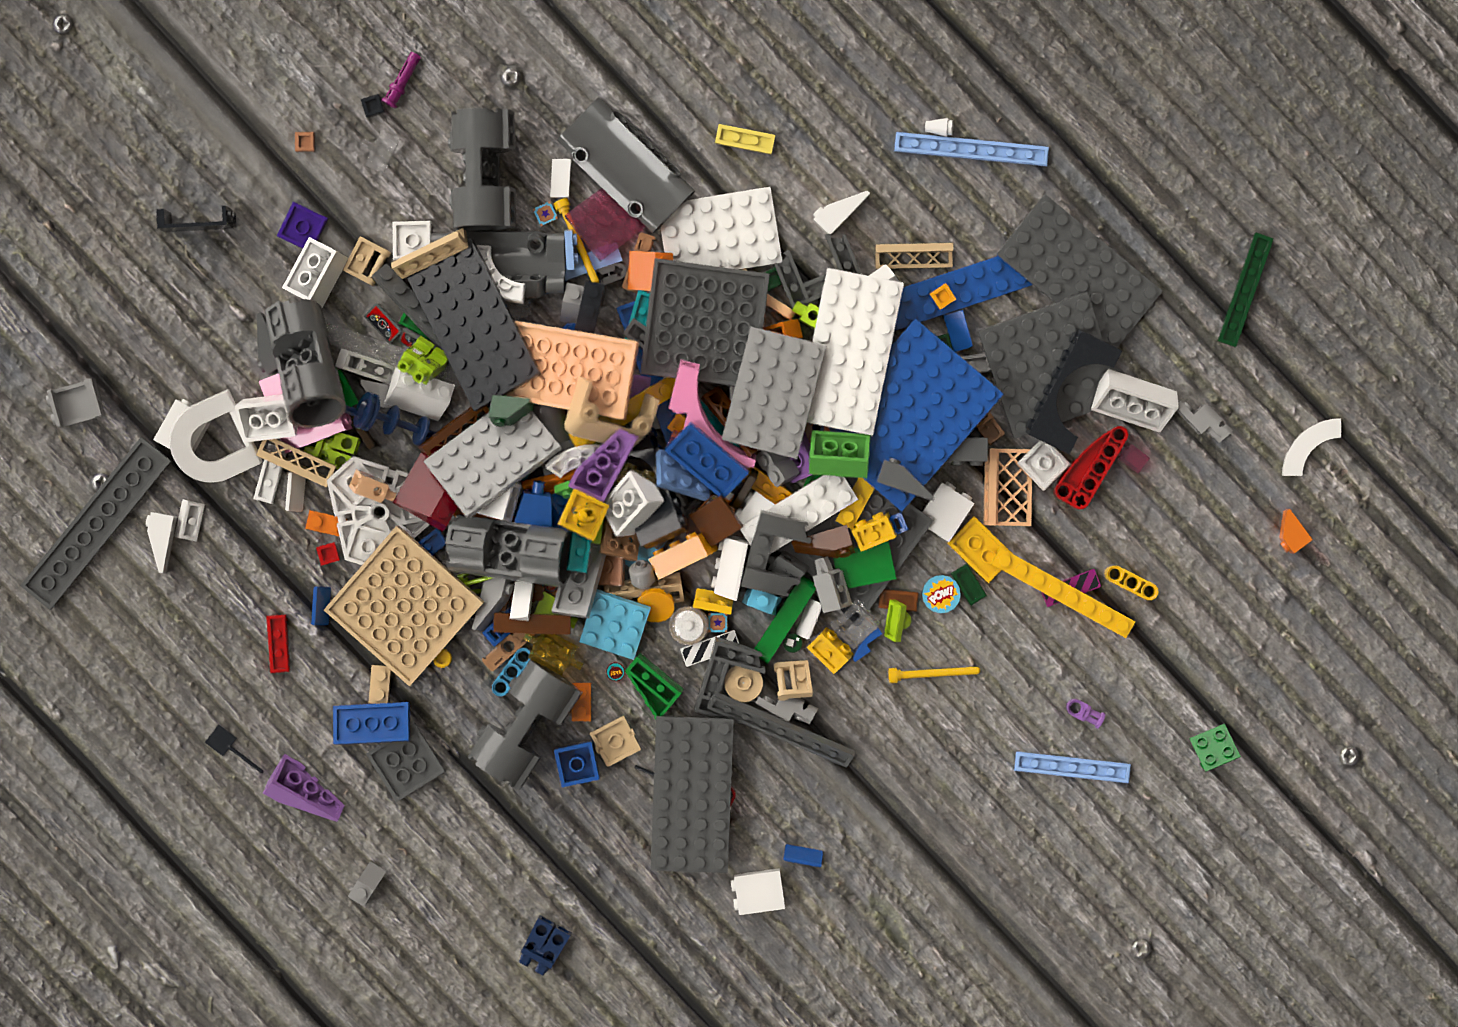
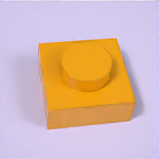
[929,283,956,310]

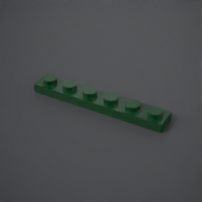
[1217,232,1274,348]

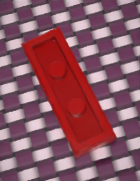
[266,614,290,673]

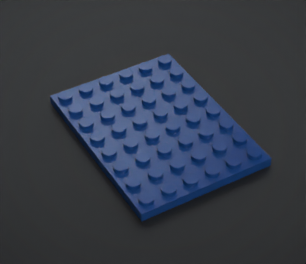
[819,318,1004,512]

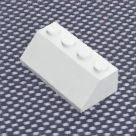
[1091,369,1179,432]

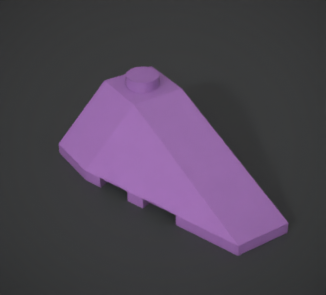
[568,428,638,502]
[263,754,345,822]

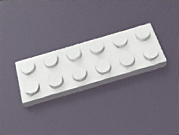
[740,475,858,554]

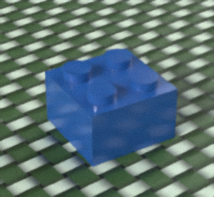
[554,740,601,787]

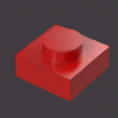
[316,542,340,566]

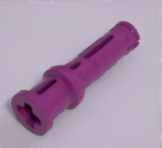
[381,52,421,109]

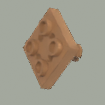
[599,516,640,562]

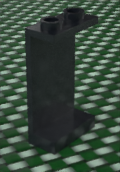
[156,205,236,232]

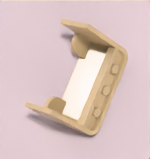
[565,376,660,448]

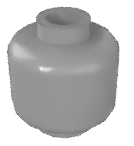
[629,560,655,589]

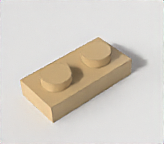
[369,665,391,704]

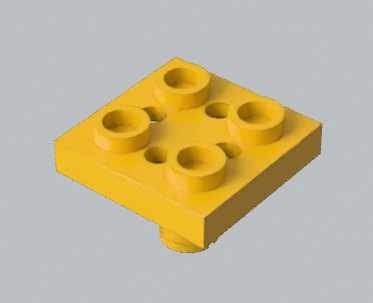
[558,489,610,541]

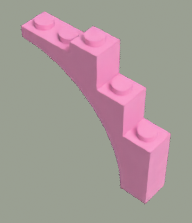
[669,360,756,468]

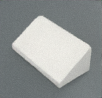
[550,159,572,199]
[285,473,306,512]
[175,499,205,542]
[510,581,534,621]
[796,599,822,640]

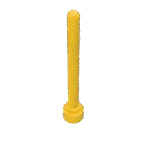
[554,198,599,283]
[888,667,981,683]

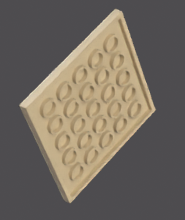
[324,525,484,687]

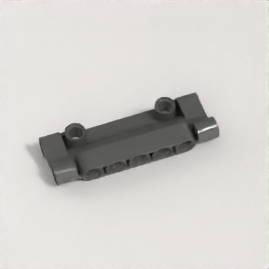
[557,98,695,233]
[430,231,566,297]

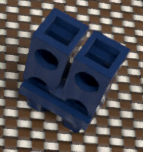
[519,915,572,975]

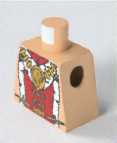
[349,469,397,503]

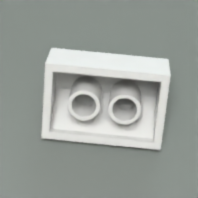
[282,237,348,308]
[384,367,455,421]
[234,394,298,443]
[603,471,664,537]
[711,535,748,601]

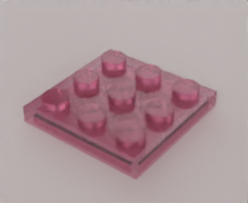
[565,188,646,262]

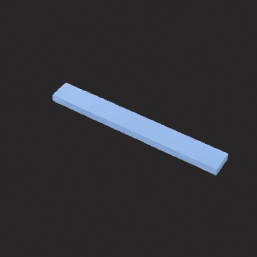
[894,132,1049,167]

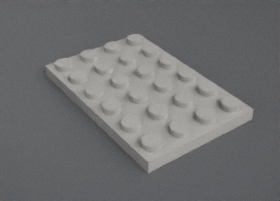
[722,327,826,459]
[424,411,562,519]

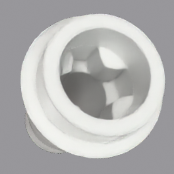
[925,118,953,137]

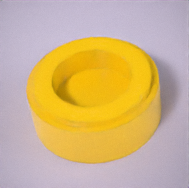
[433,648,452,668]

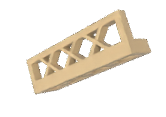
[391,228,468,279]
[875,243,953,269]
[256,439,336,488]
[604,572,684,603]

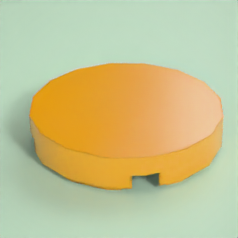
[637,588,674,622]

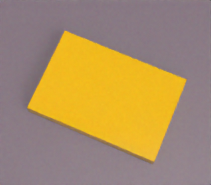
[947,516,1013,583]

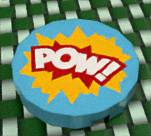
[922,575,961,613]

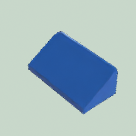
[944,310,973,352]
[311,586,331,625]
[783,844,823,867]

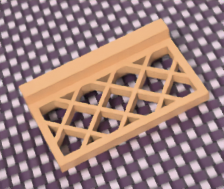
[983,448,1032,526]

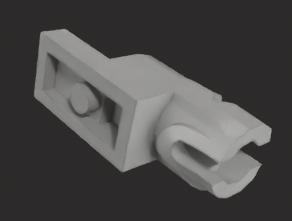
[1176,401,1233,443]
[755,695,818,724]

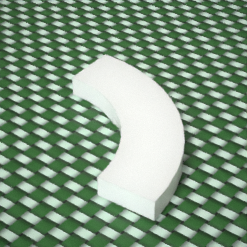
[477,245,526,304]
[1282,418,1341,476]
[545,444,601,478]

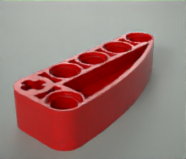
[1053,426,1128,509]

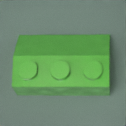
[809,430,870,478]

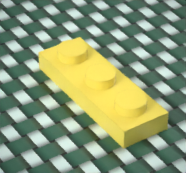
[715,124,775,155]

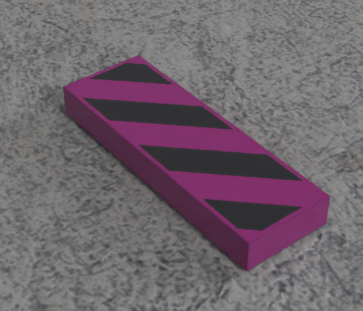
[1041,569,1101,607]

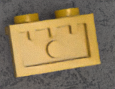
[852,512,897,552]
[693,588,733,615]
[807,627,854,674]

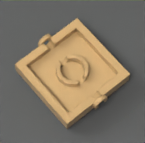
[590,715,641,767]

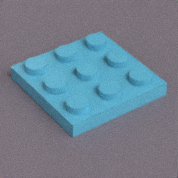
[579,589,651,660]

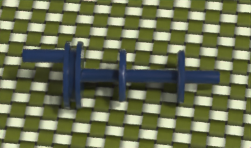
[344,392,436,446]

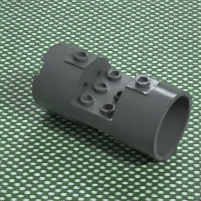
[448,108,516,231]
[265,299,346,428]
[445,514,571,588]
[468,659,583,790]

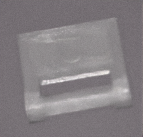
[830,599,880,649]

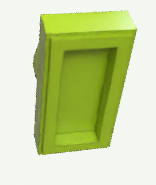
[884,599,912,642]

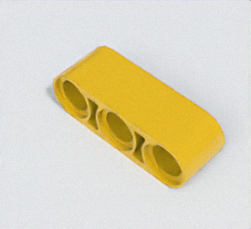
[1104,565,1158,600]

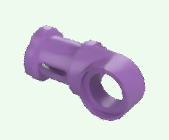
[1066,699,1106,729]

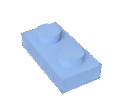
[564,229,579,270]

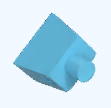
[742,588,782,616]

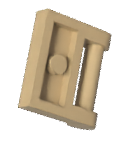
[343,236,391,287]
[774,660,813,701]

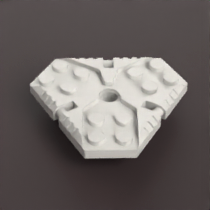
[327,456,430,565]

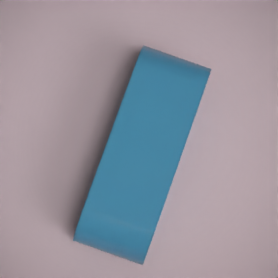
[492,647,533,696]

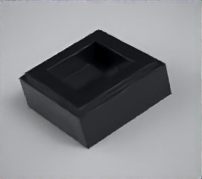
[361,94,385,118]

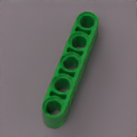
[754,575,816,664]

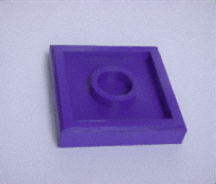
[277,202,328,249]

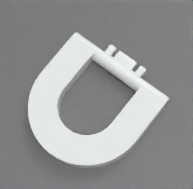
[170,389,263,482]

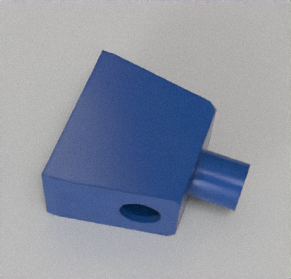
[515,480,552,527]

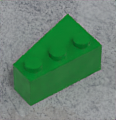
[625,653,684,720]

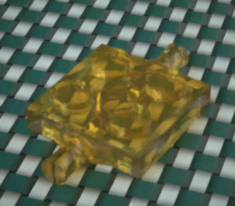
[523,633,584,676]

